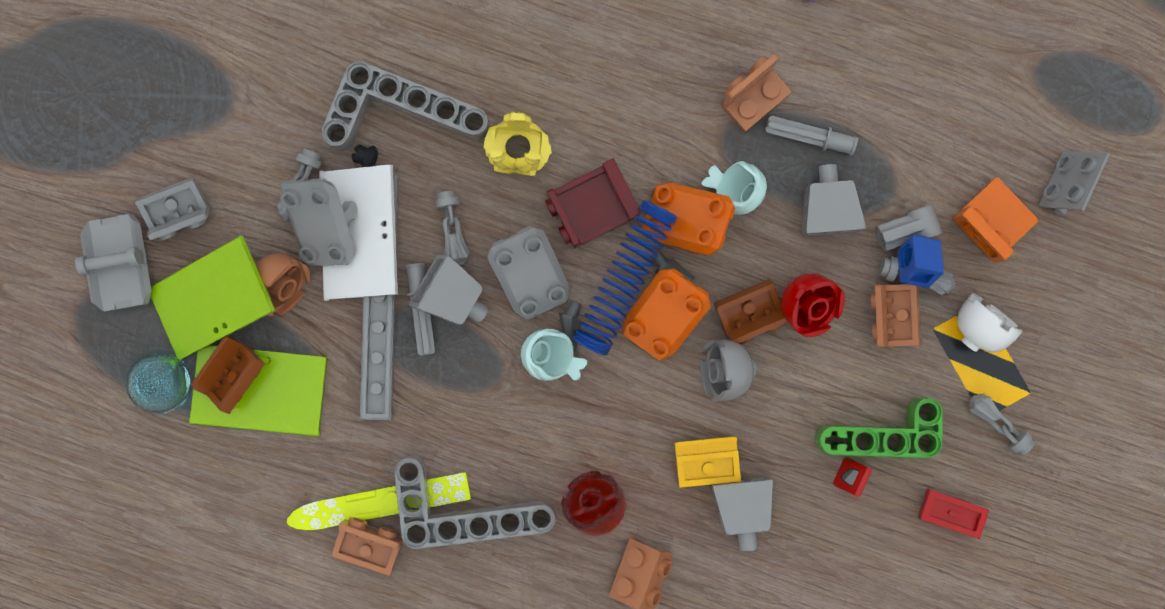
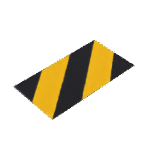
[933,315,1031,411]

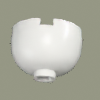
[957,293,1023,352]

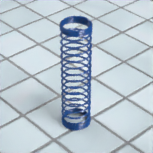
[573,200,678,355]

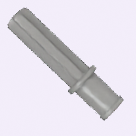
[766,115,858,156]
[405,263,435,355]

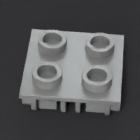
[1038,151,1110,216]

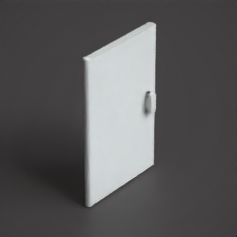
[319,164,398,301]

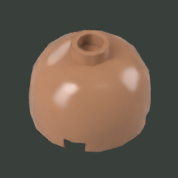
[255,253,310,316]

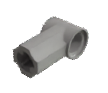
[875,204,943,252]

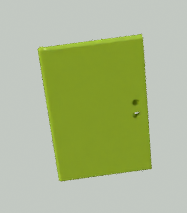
[151,235,275,361]
[189,345,328,436]

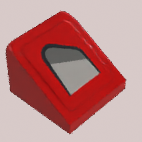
[833,458,872,497]

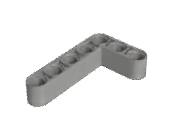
[321,61,490,151]
[394,455,555,549]

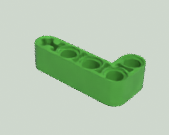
[815,397,943,458]

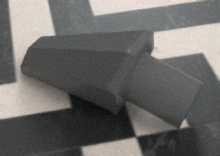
[650,249,695,282]
[559,300,582,351]

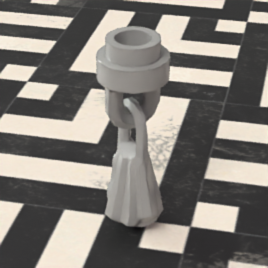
[277,148,322,222]
[435,191,470,266]
[879,256,956,295]
[969,393,1035,456]

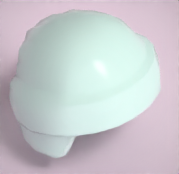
[702,161,767,215]
[521,328,587,381]

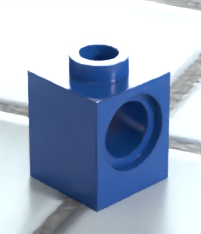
[897,235,944,288]

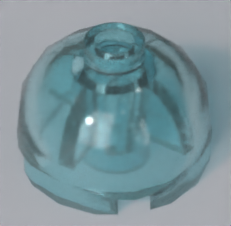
[125,352,191,414]

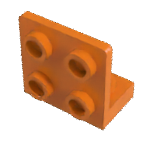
[951,177,1038,263]

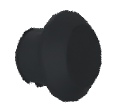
[352,145,378,167]

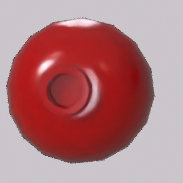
[780,273,845,337]

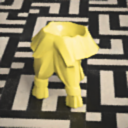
[483,112,552,176]

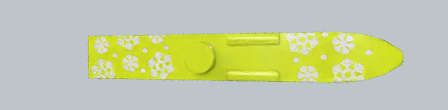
[287,472,471,530]

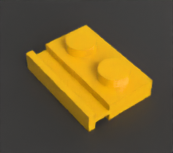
[674,436,741,488]

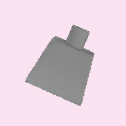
[801,164,866,236]
[408,254,488,325]
[710,477,773,551]

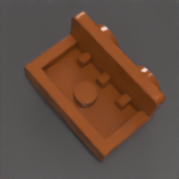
[713,279,788,344]
[191,336,265,414]

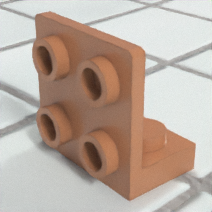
[721,54,792,133]

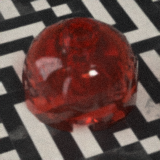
[561,471,626,536]

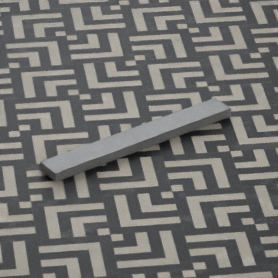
[360,175,399,420]

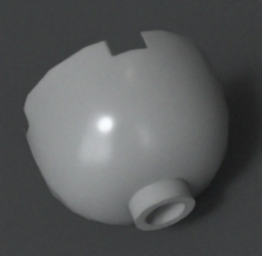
[700,339,757,402]

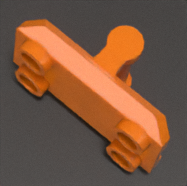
[641,183,735,255]
[622,269,711,361]

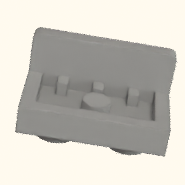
[135,177,211,240]

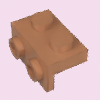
[871,284,921,347]
[331,517,403,576]
[609,538,673,609]

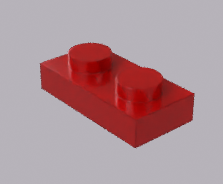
[918,488,989,539]

